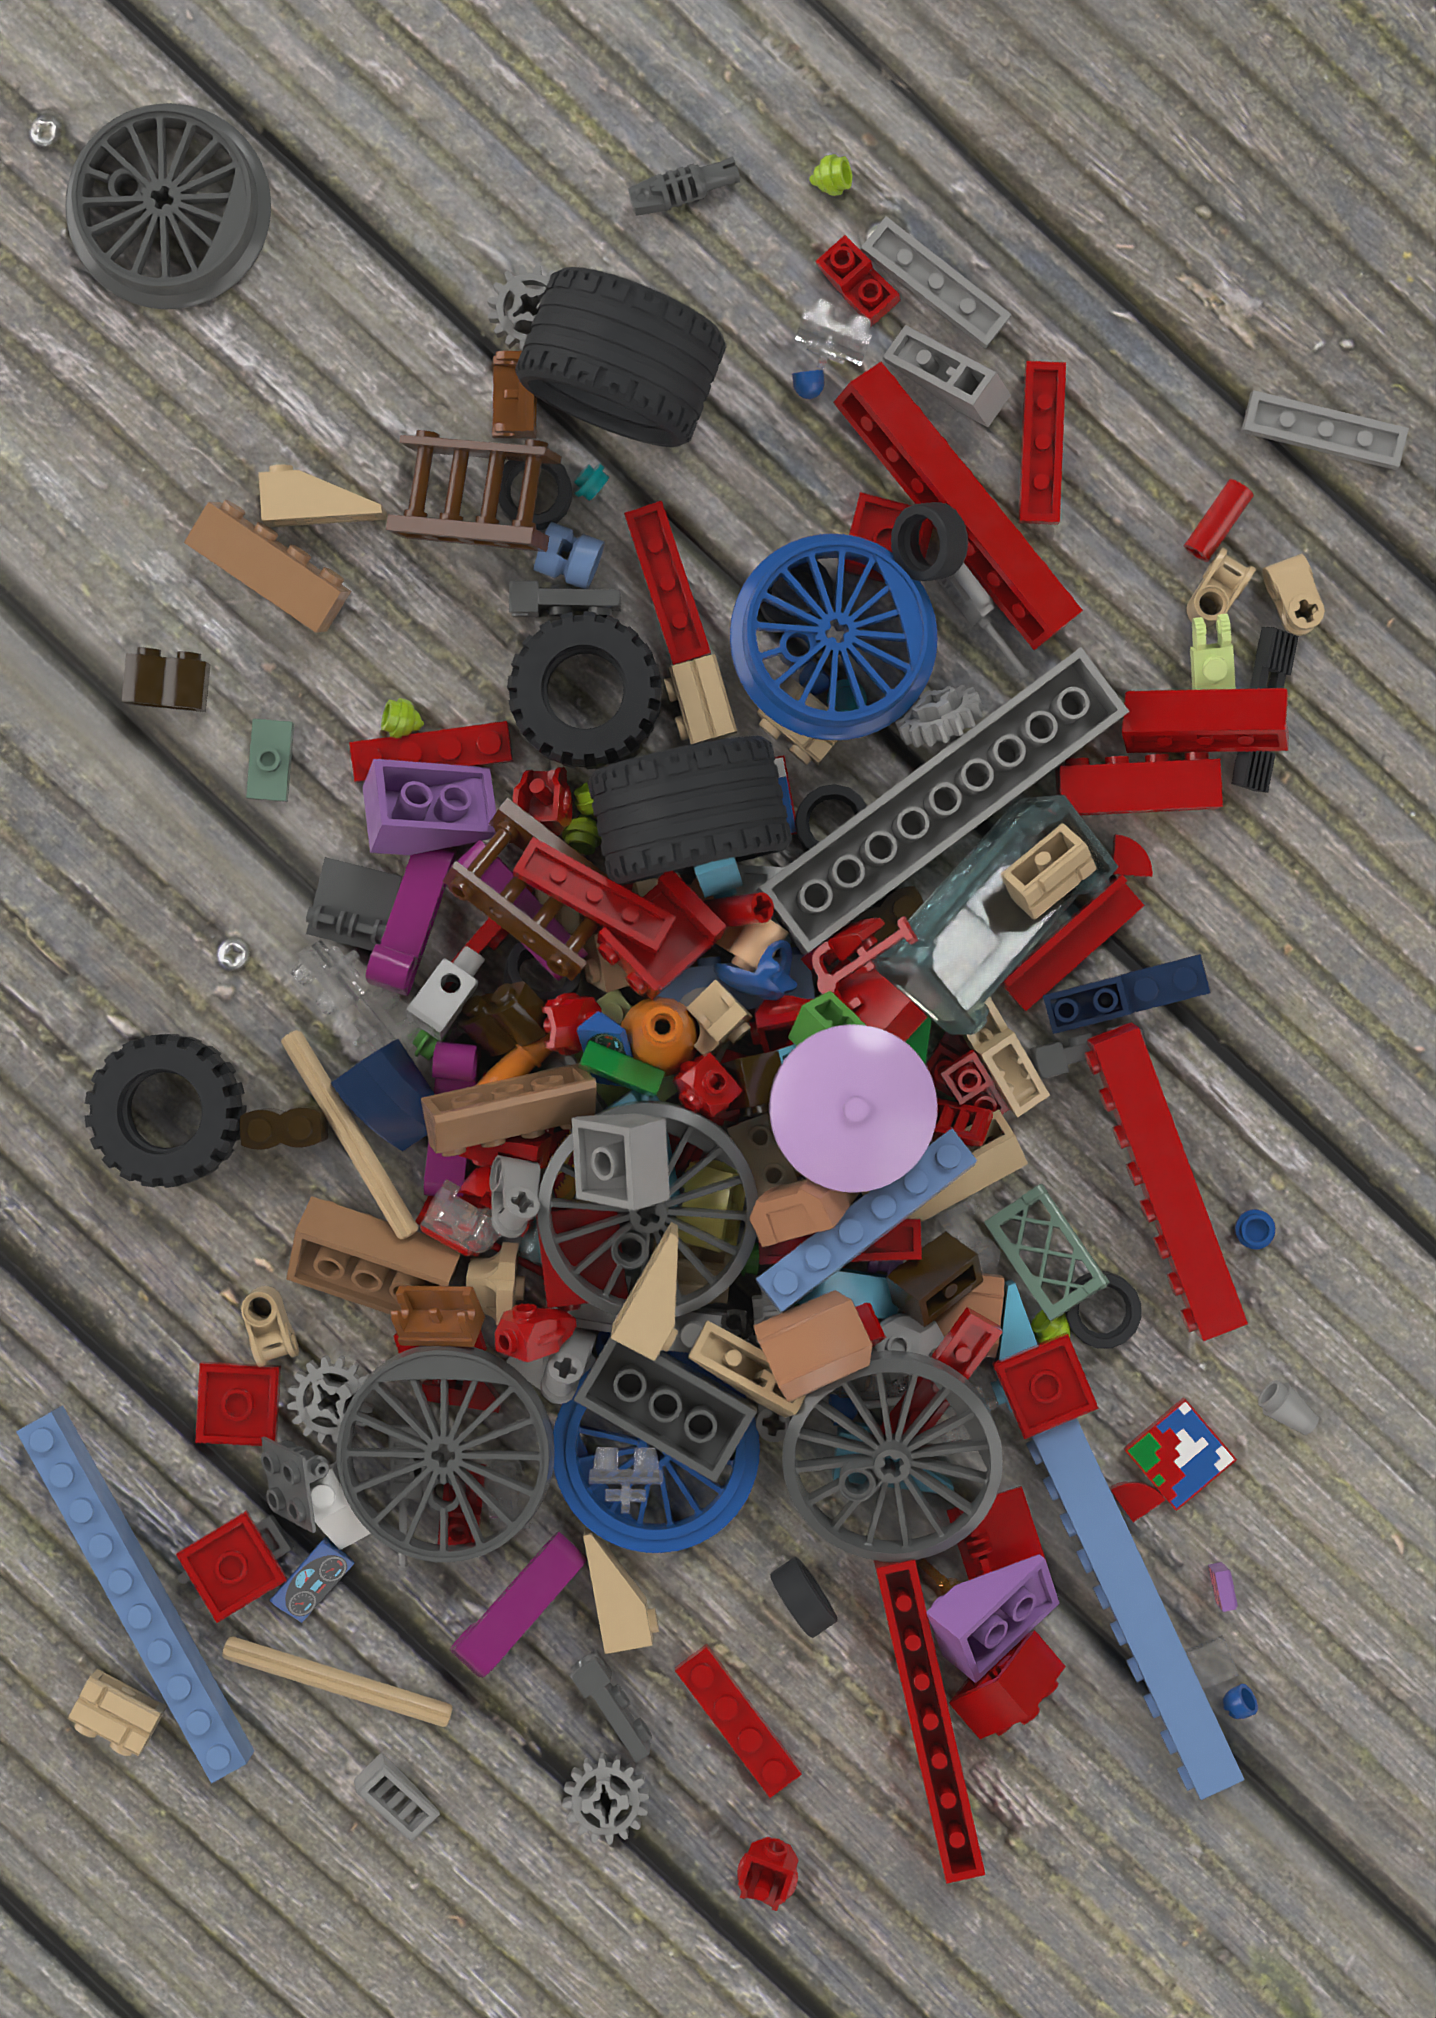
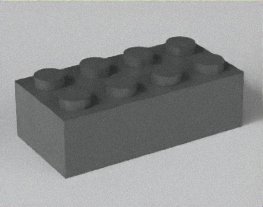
[574,1335,757,1483]

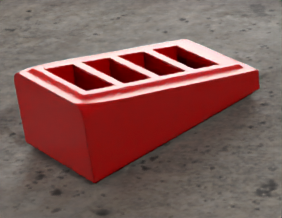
[930,1098,993,1147]

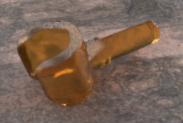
[917,1558,962,1596]

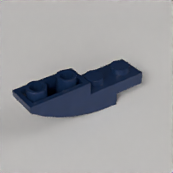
[1043,954,1211,1034]

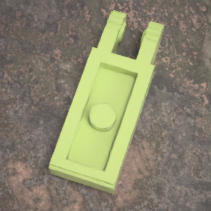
[1190,614,1236,690]

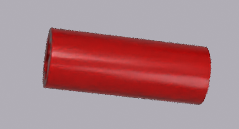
[1184,479,1254,562]
[703,892,774,928]

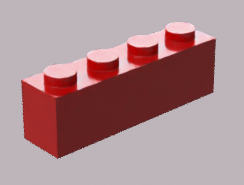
[1055,752,1223,817]

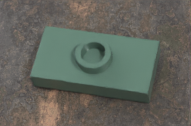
[246,718,294,802]

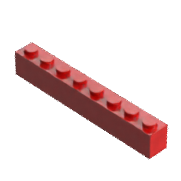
[833,362,1083,651]
[1085,1022,1248,1342]
[874,1559,986,1884]

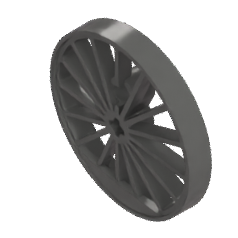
[538,1101,758,1317]
[336,1346,555,1562]
[782,1350,1003,1562]

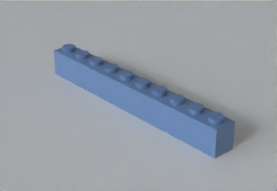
[16,1405,254,1783]
[1026,1418,1244,1800]

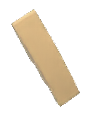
[927,956,1050,1118]

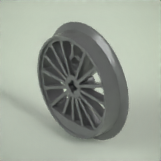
[65,103,271,309]

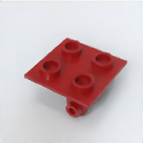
[946,1486,1046,1580]

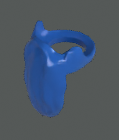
[713,940,798,1001]

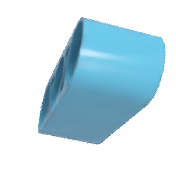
[797,1268,898,1319]

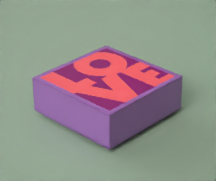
[1208,1562,1238,1612]

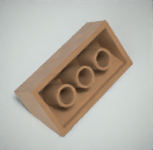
[421,1063,597,1156]
[286,1196,461,1315]

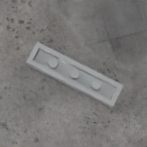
[861,216,1012,349]
[1241,390,1409,470]

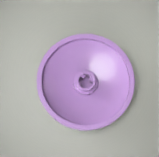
[769,1025,937,1192]

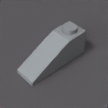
[882,325,1011,427]

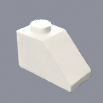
[309,1461,371,1550]

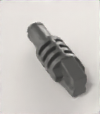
[628,157,740,216]

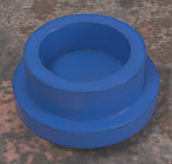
[1235,1209,1276,1249]

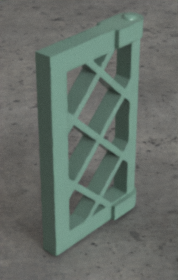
[984,1184,1110,1322]

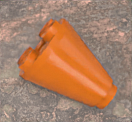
[621,996,700,1077]

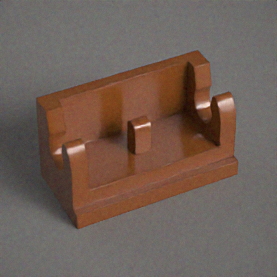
[492,351,537,439]
[391,1286,485,1347]

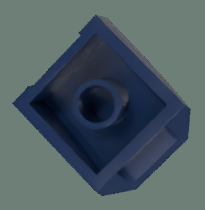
[331,1038,435,1152]

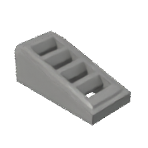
[354,1753,440,1842]

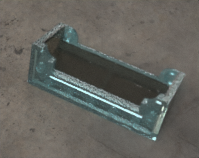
[872,795,1118,1035]

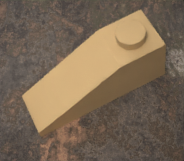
[258,464,387,527]
[611,1222,678,1361]
[688,1320,806,1418]
[583,1528,659,1654]

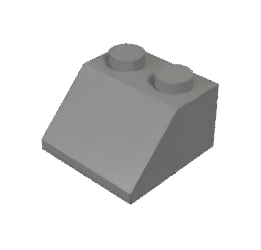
[572,1114,670,1210]

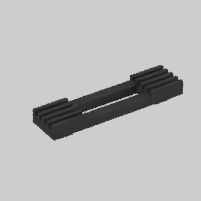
[1231,627,1299,793]

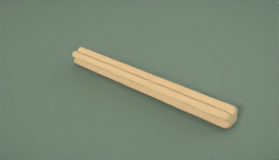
[281,1030,418,1239]
[222,1636,453,1727]

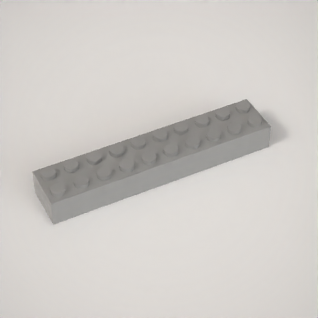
[755,647,1129,955]

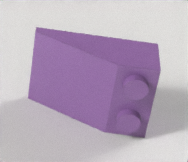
[363,759,496,855]
[926,1554,1060,1683]

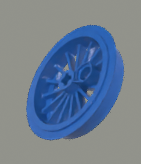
[730,534,938,740]
[553,1350,760,1553]

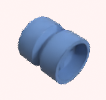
[534,522,605,589]

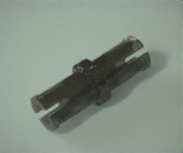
[721,1309,756,1342]

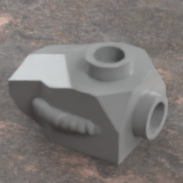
[871,1313,944,1384]

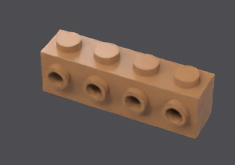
[184,500,352,633]

